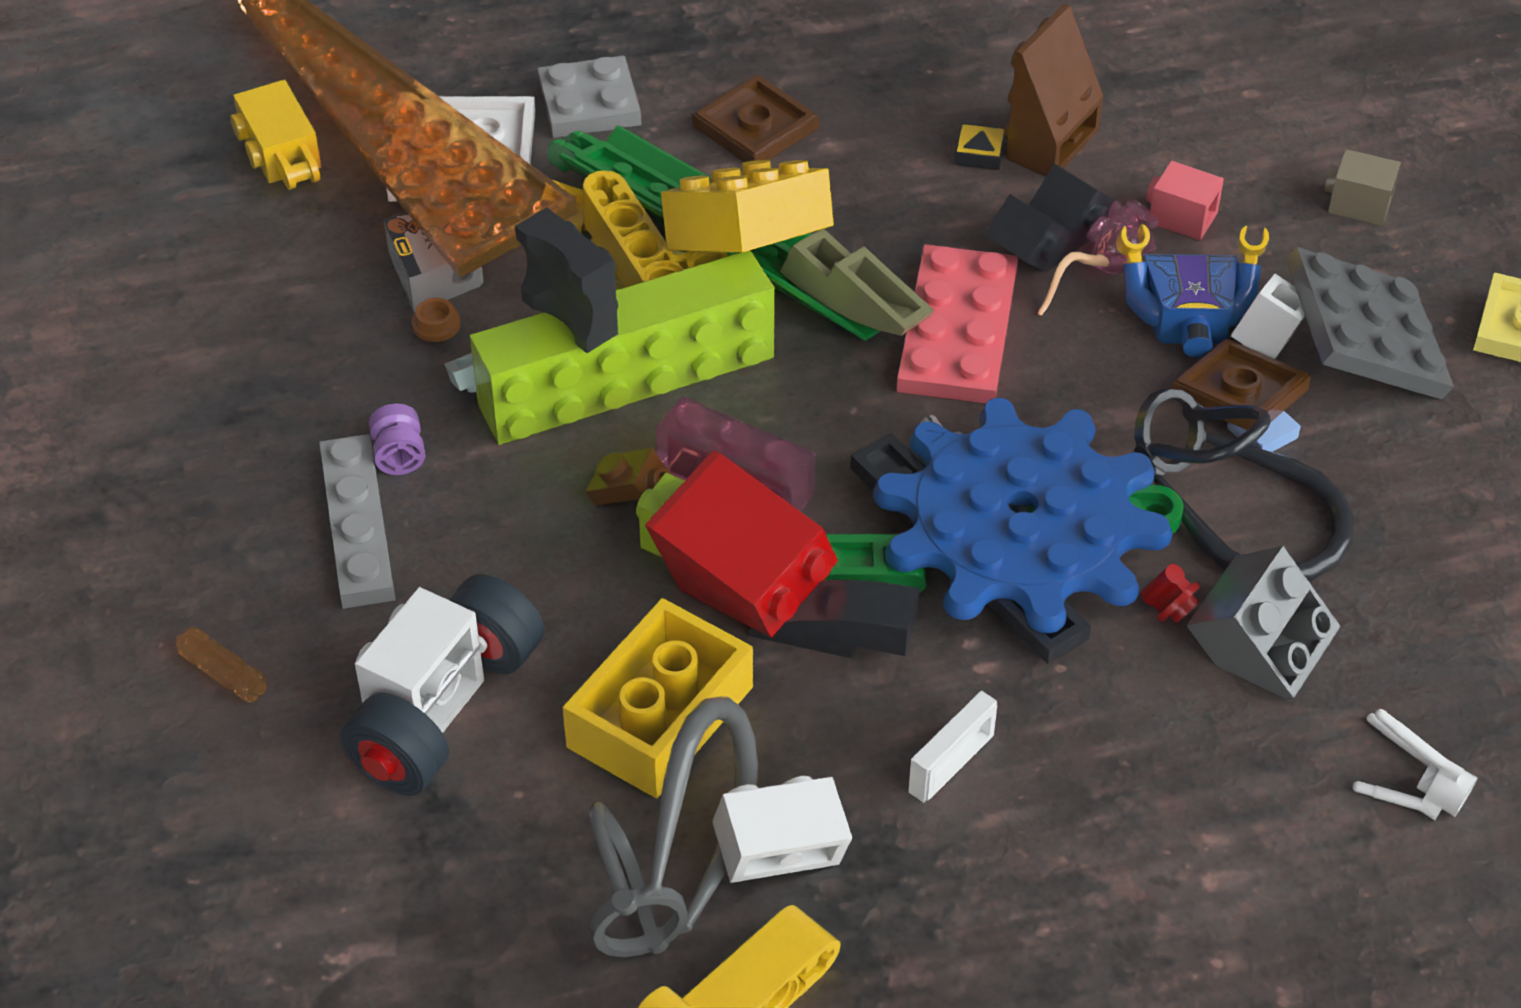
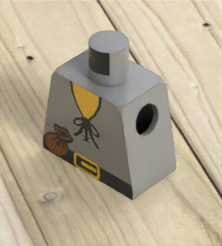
[384,209,504,312]

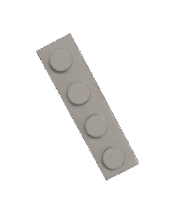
[319,434,396,609]

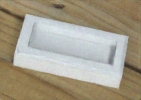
[909,691,997,803]

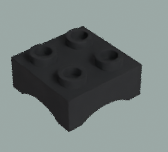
[515,207,618,353]

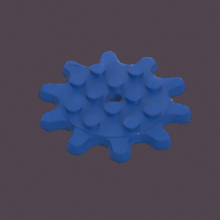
[873,398,1172,633]

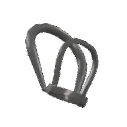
[589,696,758,957]

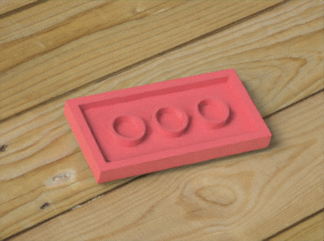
[897,244,1018,404]

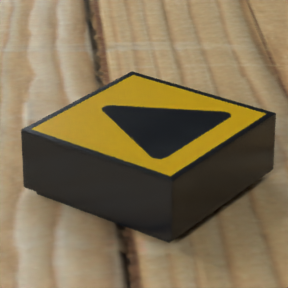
[954,123,1006,170]

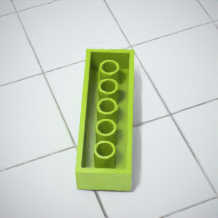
[470,250,774,445]

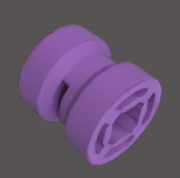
[368,403,426,475]

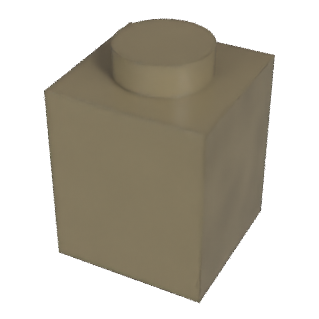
[1324,149,1401,226]

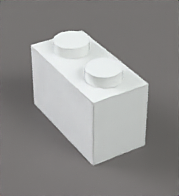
[712,776,852,883]

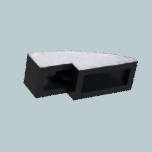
[748,580,919,658]

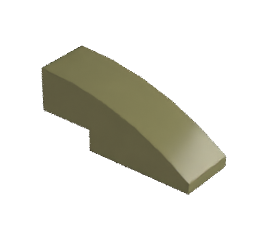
[780,228,934,335]

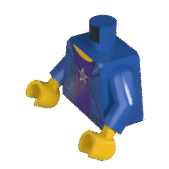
[1116,224,1269,358]

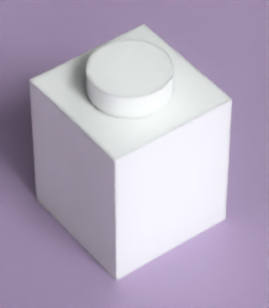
[1231,274,1305,359]

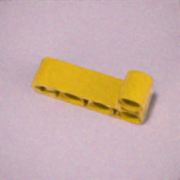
[583,170,728,288]
[638,905,841,1008]

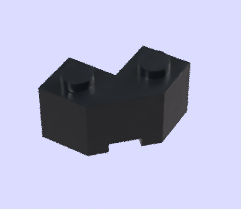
[985,163,1115,272]

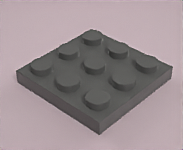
[1286,247,1454,400]

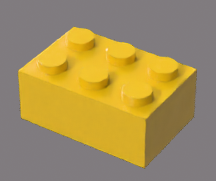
[661,160,834,252]
[563,598,753,799]

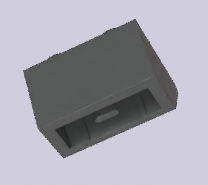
[1186,546,1341,699]

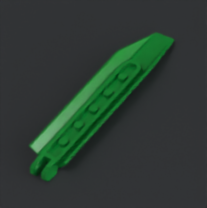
[546,125,881,341]

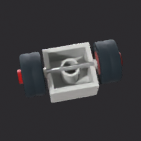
[340,574,544,796]

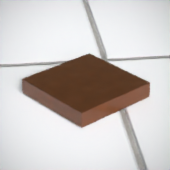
[692,74,820,162]
[1171,339,1311,430]

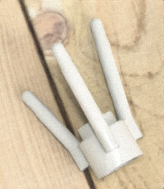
[1352,709,1478,820]

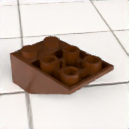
[1005,3,1103,177]

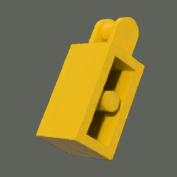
[230,80,321,190]

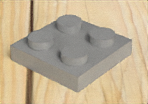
[538,55,641,138]

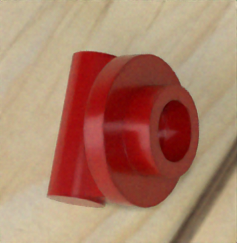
[1141,564,1201,623]

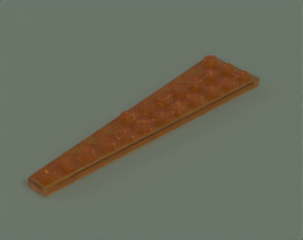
[238,0,578,278]

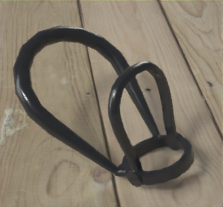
[1134,389,1354,581]

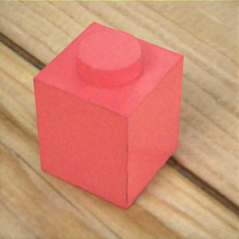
[1146,161,1224,241]

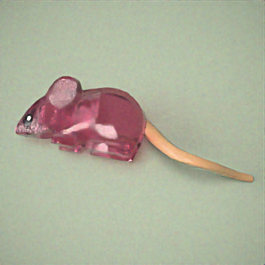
[1038,199,1159,316]

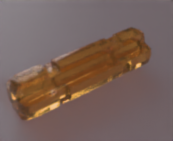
[176,627,268,702]

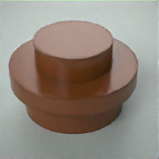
[412,297,461,342]

